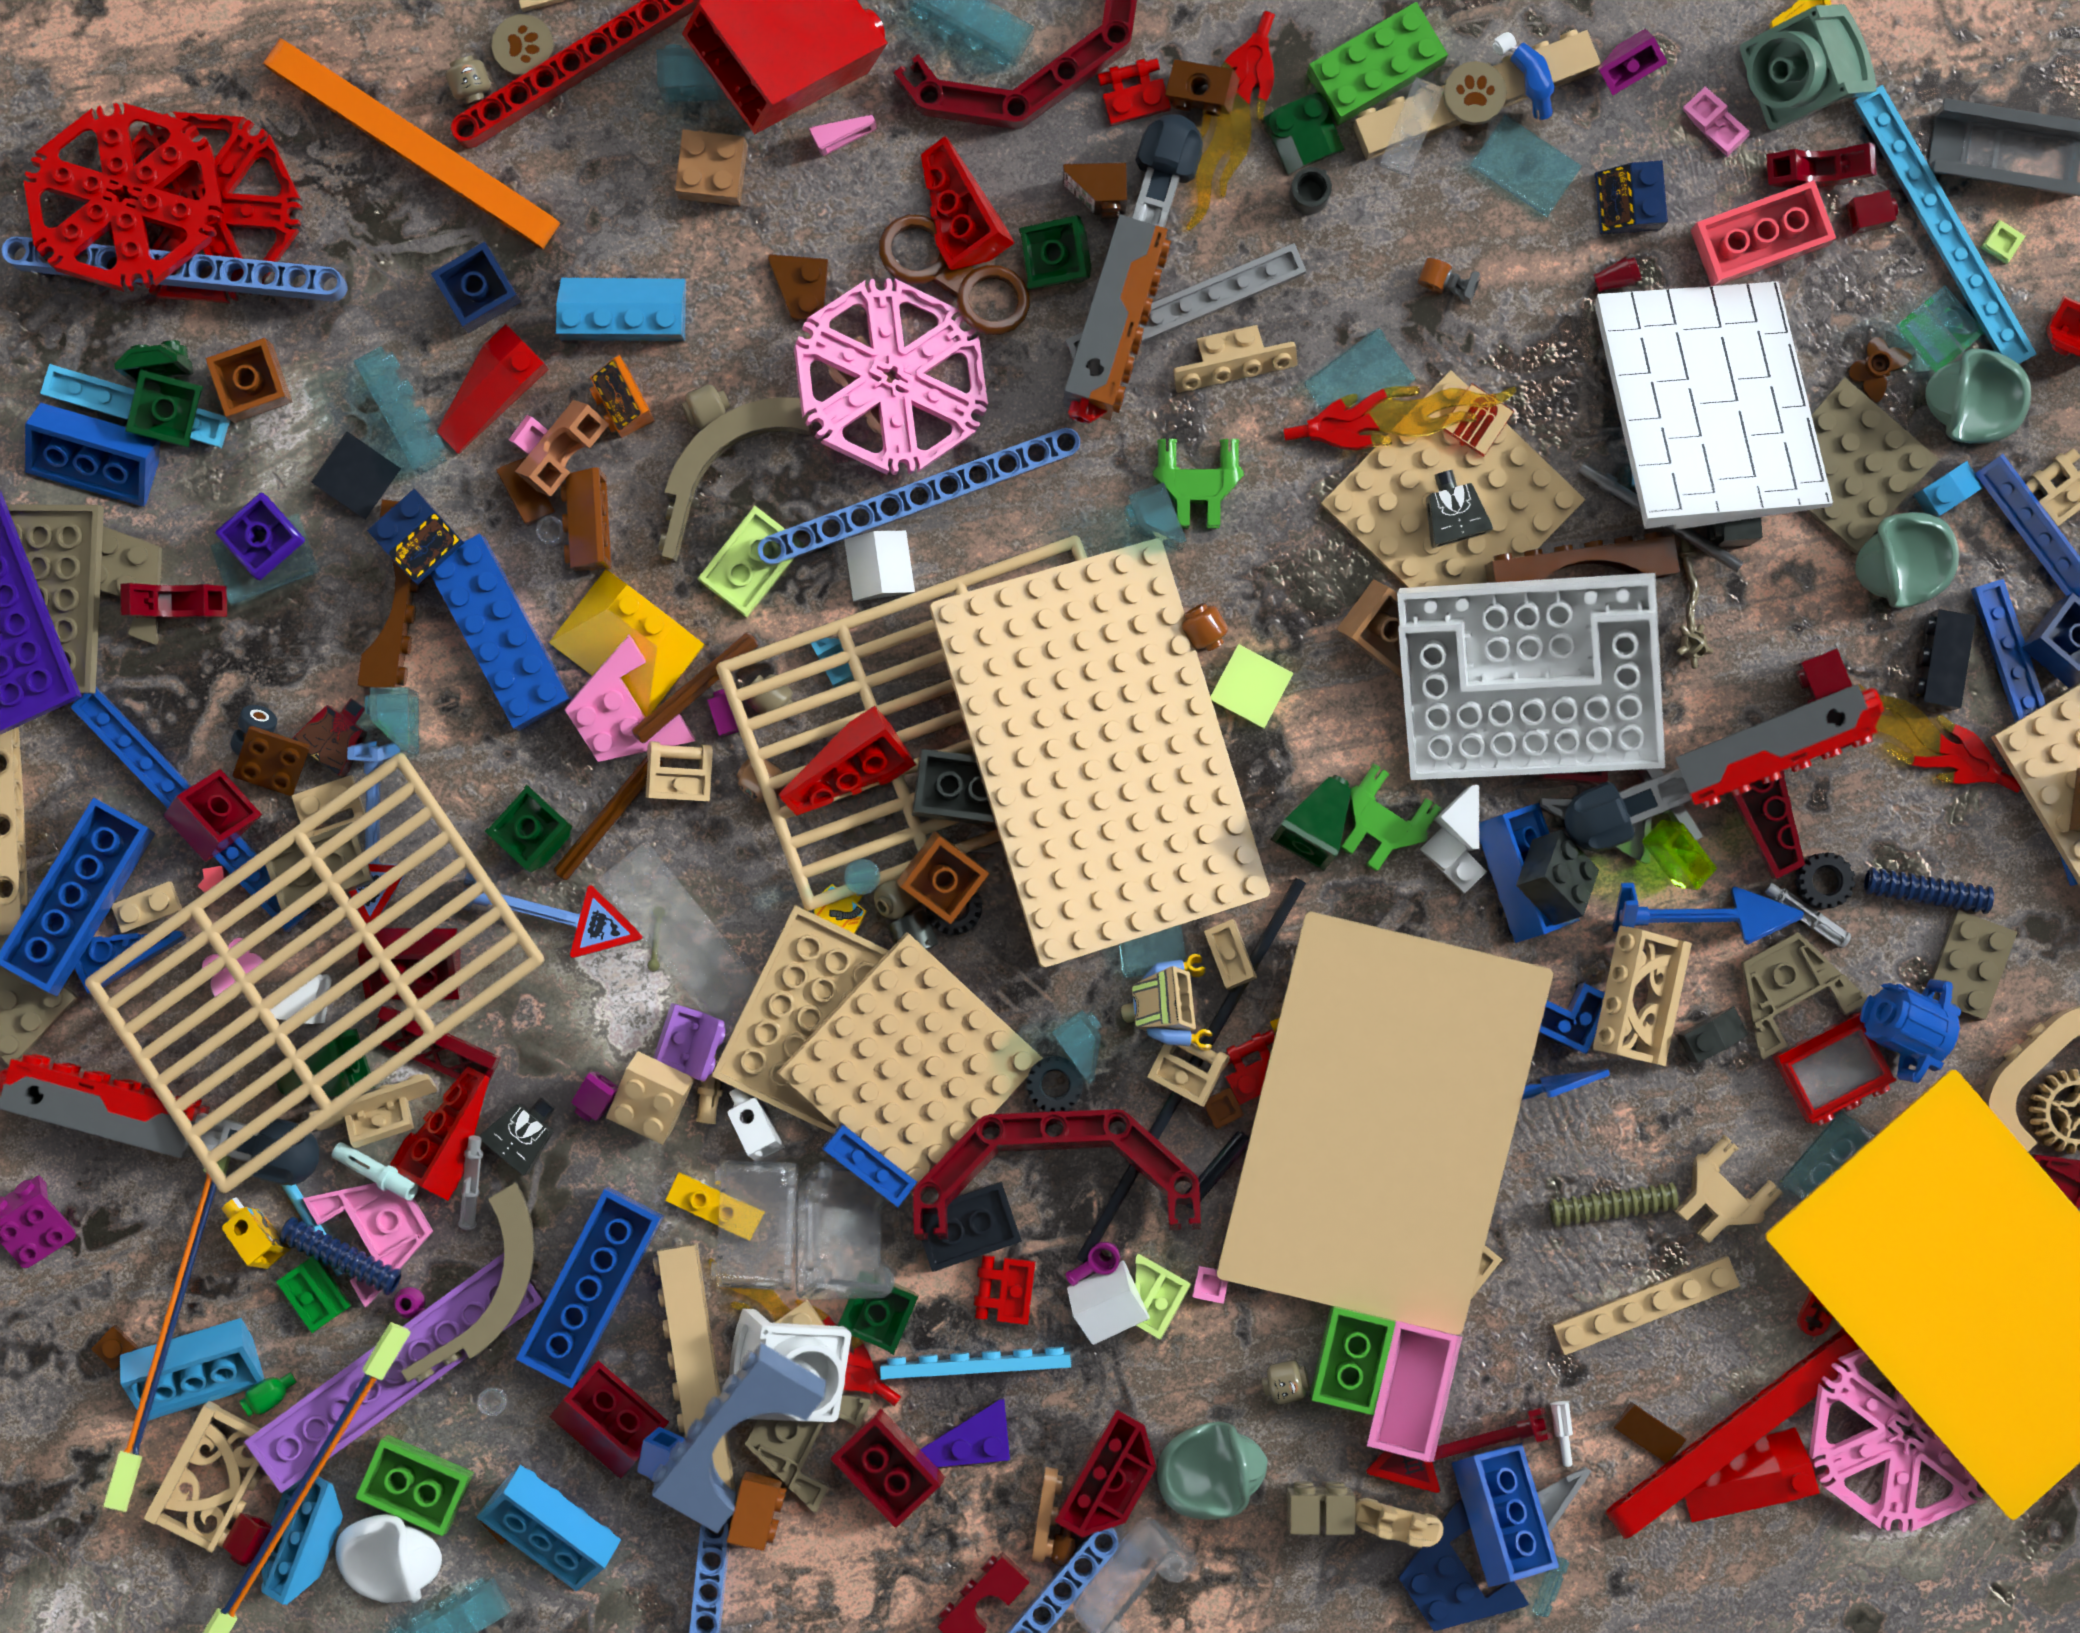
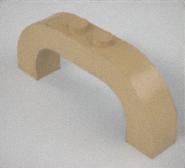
[1982,1006,2080,1152]

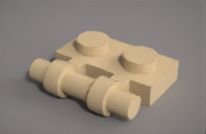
[2025,448,2080,527]

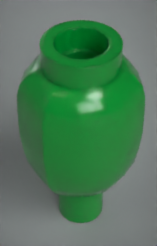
[239,1372,297,1417]

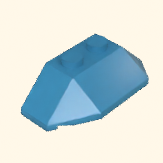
[261,1476,343,1605]

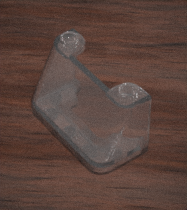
[711,1160,800,1291]
[795,1162,894,1300]
[1073,1518,1198,1633]

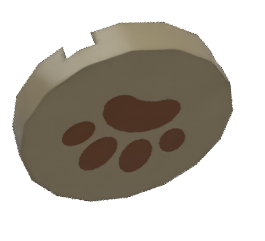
[491,14,555,77]
[1443,61,1507,125]

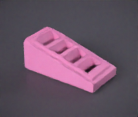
[809,115,876,156]

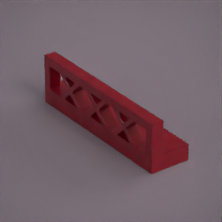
[374,1006,501,1090]

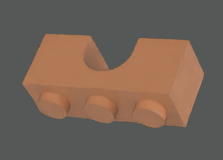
[515,400,609,497]

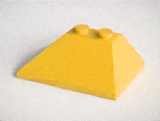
[549,569,705,717]

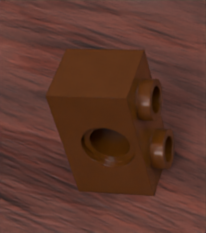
[1165,59,1240,117]

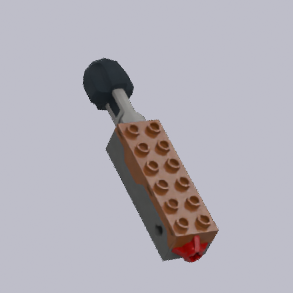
[1063,114,1203,424]

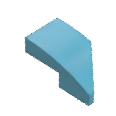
[811,638,854,688]

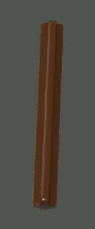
[632,632,758,743]
[553,756,663,880]

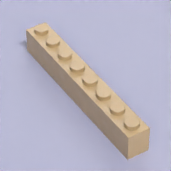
[1353,30,1601,161]
[653,1243,736,1492]

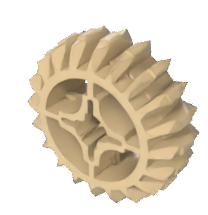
[2028,1069,2080,1154]

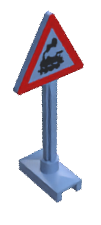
[347,741,406,924]
[462,873,643,958]

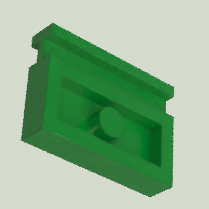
[276,1255,352,1333]

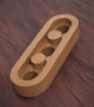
[1031,1467,1063,1563]

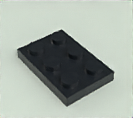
[912,1181,1022,1272]

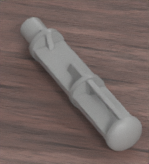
[1764,882,1851,949]
[458,1136,483,1230]

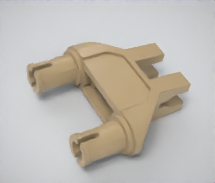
[1674,1135,1783,1243]
[1355,1498,1443,1548]

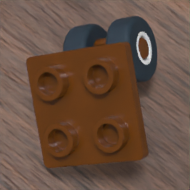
[230,705,310,796]

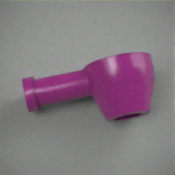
[1065,1242,1120,1286]
[393,1287,426,1319]

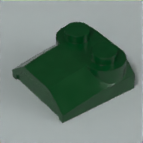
[1263,92,1345,176]
[1018,215,1092,290]
[114,340,193,382]
[125,370,203,447]
[485,784,572,873]
[838,1270,919,1355]

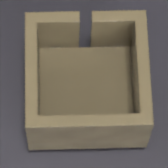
[1286,1481,1355,1535]

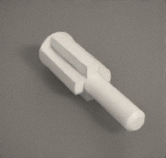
[1550,1401,1573,1467]

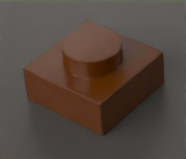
[1204,1087,1244,1130]
[91,1325,139,1371]

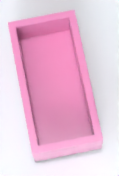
[1367,1321,1462,1462]

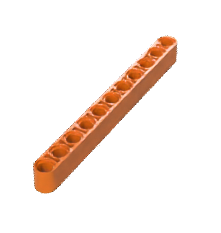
[262,38,561,249]

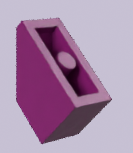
[1598,28,1668,95]
[571,1071,618,1122]

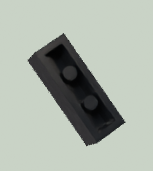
[1914,609,1976,710]

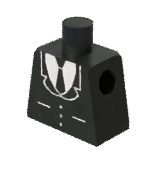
[1426,470,1493,549]
[479,1097,555,1176]

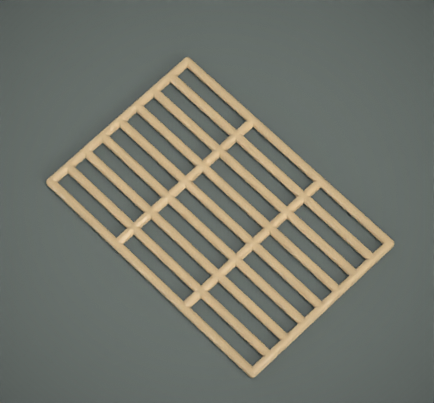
[716,535,1087,911]
[85,753,544,1193]

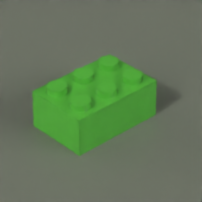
[1309,1305,1396,1415]
[356,1435,474,1536]

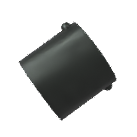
[1289,167,1332,215]
[887,909,939,950]

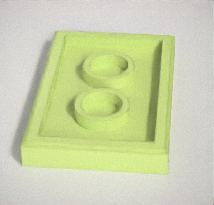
[697,506,804,618]

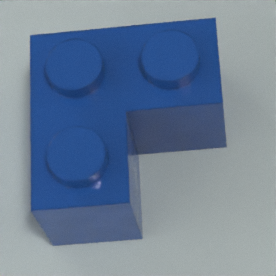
[1539,983,1605,1054]

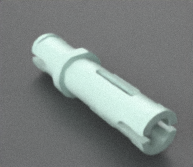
[332,1142,419,1201]

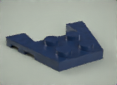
[1398,1499,1529,1632]

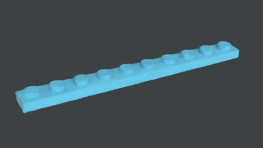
[1853,85,2037,364]

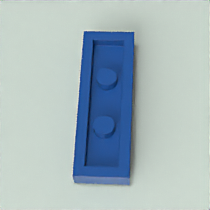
[822,1123,917,1207]

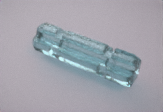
[1532,1555,1569,1617]

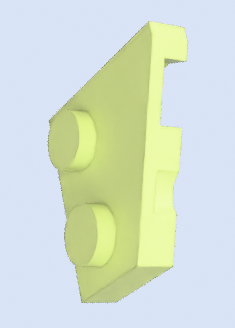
[1134,1254,1192,1339]

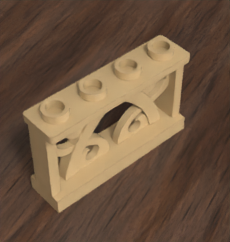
[1593,926,1692,1066]
[143,1401,262,1553]

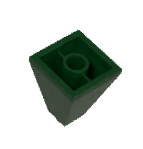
[1270,775,1351,871]
[276,1028,376,1097]

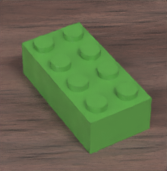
[1306,1,1448,126]

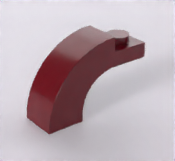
[1766,142,1877,188]
[120,583,227,619]

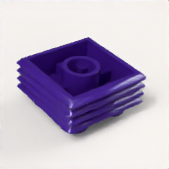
[215,492,305,580]

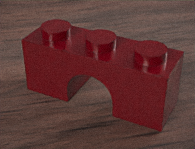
[937,1552,1030,1633]

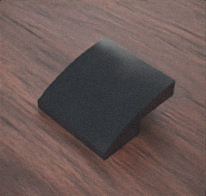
[311,431,401,520]

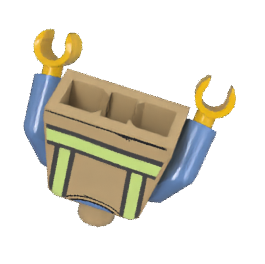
[1121,954,1212,1051]

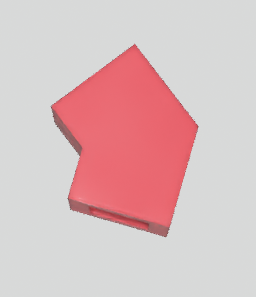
[198,866,228,893]

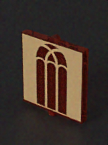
[1441,383,1514,457]

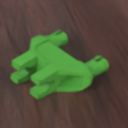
[1153,439,1244,529]
[1340,763,1442,871]

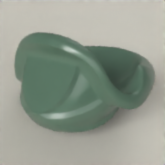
[1925,348,2031,444]
[1855,512,1959,608]
[1157,1422,1268,1520]

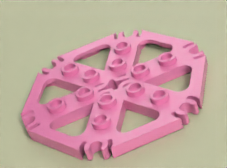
[794,278,988,475]
[1809,1348,1983,1532]

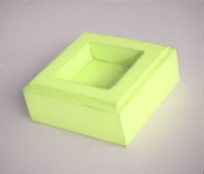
[1980,220,2025,264]

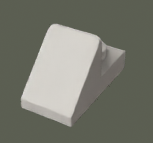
[1420,827,1487,894]

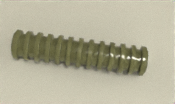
[1549,1182,1679,1227]

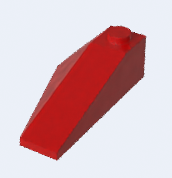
[921,136,1015,270]
[437,324,549,454]
[779,705,916,816]
[389,1066,489,1201]
[1684,1427,1820,1522]

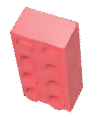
[1690,180,1836,286]

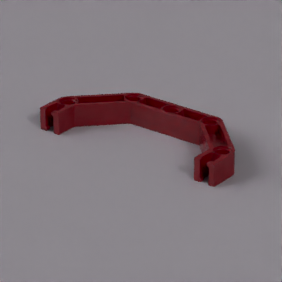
[894,0,1137,129]
[913,1109,1201,1240]

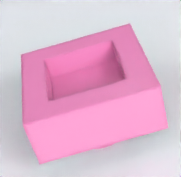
[509,415,548,455]
[1192,1265,1228,1304]

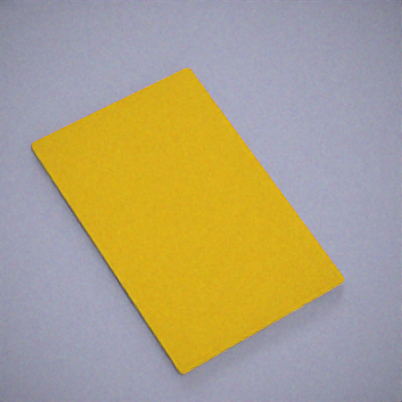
[1765,1069,2080,1520]

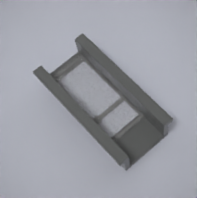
[1928,98,2080,197]

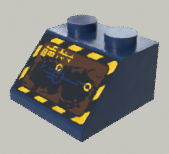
[1594,160,1668,235]
[367,488,464,585]

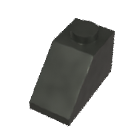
[1677,1006,1748,1063]

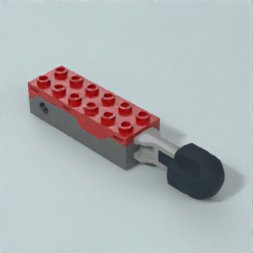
[1565,685,1884,852]
[0,1054,319,1185]

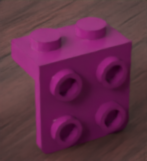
[0,1175,76,1268]

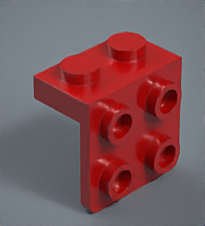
[2046,296,2080,357]

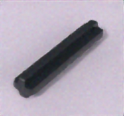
[1185,1130,1250,1210]

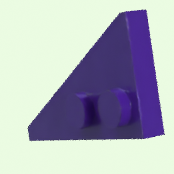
[920,1398,1010,1467]

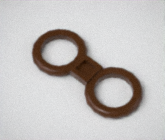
[879,214,1030,335]

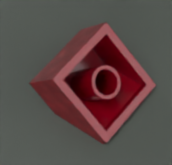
[163,769,262,862]

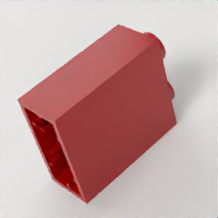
[682,0,888,135]

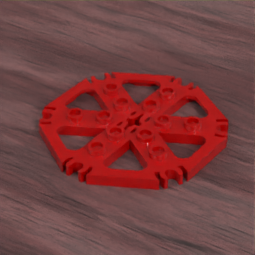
[23,102,224,292]
[108,111,302,303]

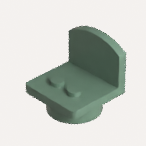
[1740,4,1876,130]

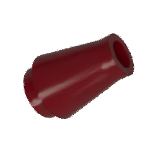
[1593,256,1642,292]

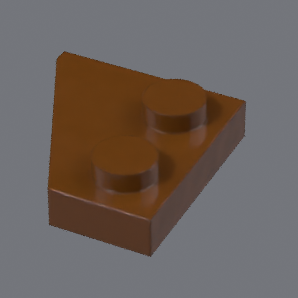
[768,254,829,321]

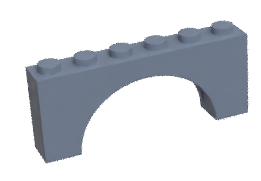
[652,1343,826,1533]

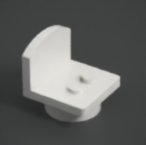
[729,1309,851,1422]

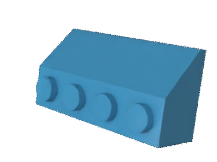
[556,278,686,341]
[120,1318,265,1421]
[476,1465,621,1592]

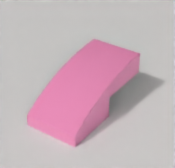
[1683,86,1750,157]

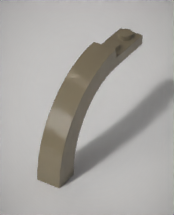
[658,397,814,562]
[401,1182,535,1383]

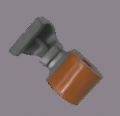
[1418,258,1481,305]

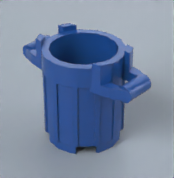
[1860,979,1961,1083]

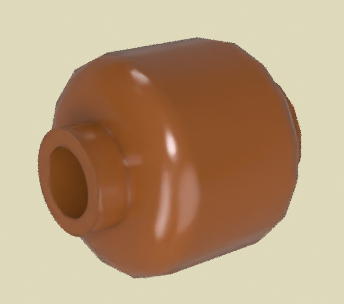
[1182,603,1228,651]

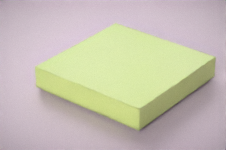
[1210,644,1293,729]

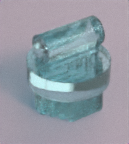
[844,859,880,895]

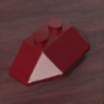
[1054,1409,1156,1537]

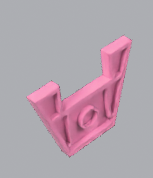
[565,634,695,762]
[302,1183,433,1308]

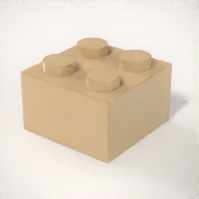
[606,1051,695,1145]

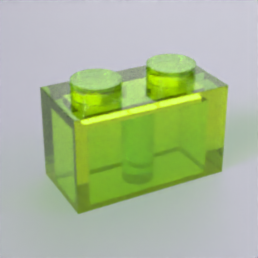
[1642,820,1717,890]

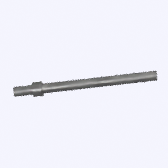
[1578,462,1744,573]

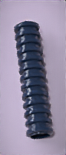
[1864,867,1994,914]
[279,1217,401,1295]

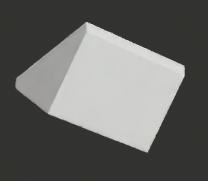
[844,531,915,602]
[1434,785,1479,851]
[270,974,332,1024]
[1067,1261,1150,1345]

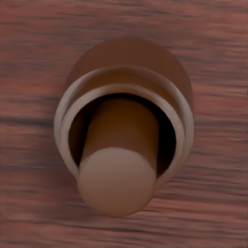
[1050,1526,1077,1566]

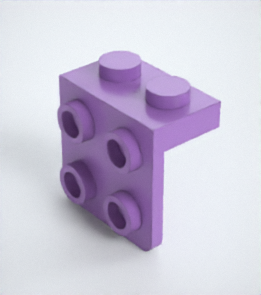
[653,1002,725,1082]

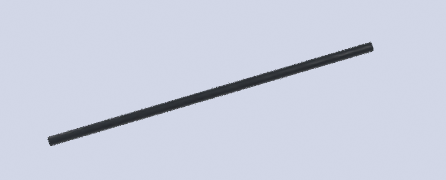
[1076,877,1306,1263]

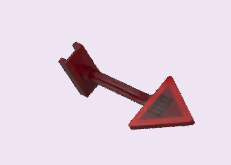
[1366,1407,1553,1493]

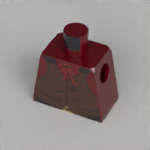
[292,698,368,777]

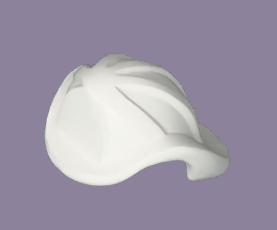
[336,1514,442,1603]

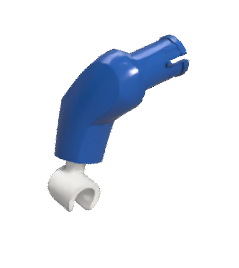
[1492,32,1555,120]

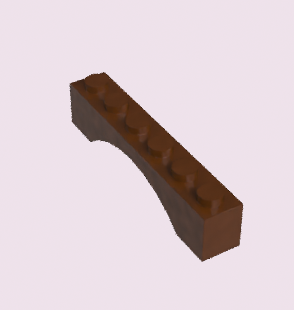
[357,499,420,692]
[1485,532,1680,583]

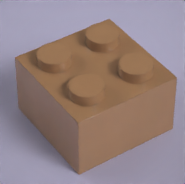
[675,129,748,206]

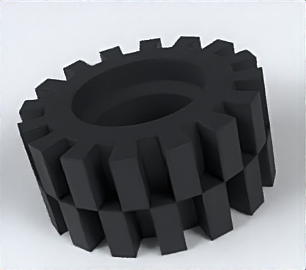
[926,891,982,935]

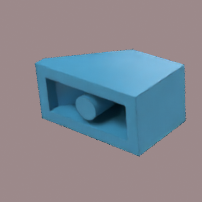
[1914,461,1984,517]

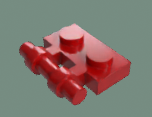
[1097,58,1171,127]
[1225,1029,1275,1105]
[973,1255,1035,1325]

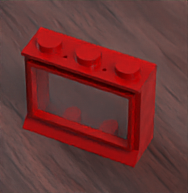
[1771,1013,1897,1126]

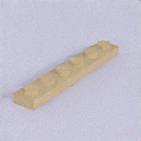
[1552,1256,1740,1355]

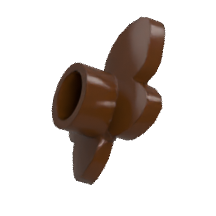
[1848,337,1912,404]

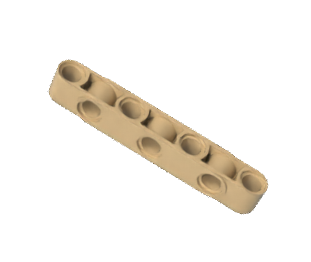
[0,727,28,935]

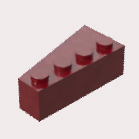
[1728,770,1805,879]

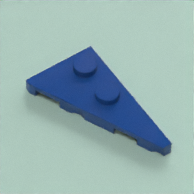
[75,931,186,995]

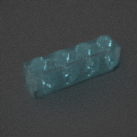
[354,346,447,475]

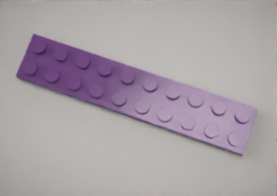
[244,1253,544,1493]

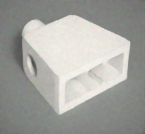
[727,1088,785,1162]

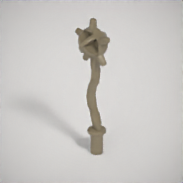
[1676,538,1713,669]

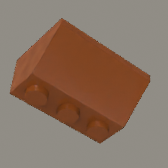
[561,467,612,571]

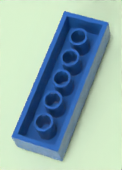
[430,533,572,731]
[0,797,156,996]
[516,1187,664,1388]

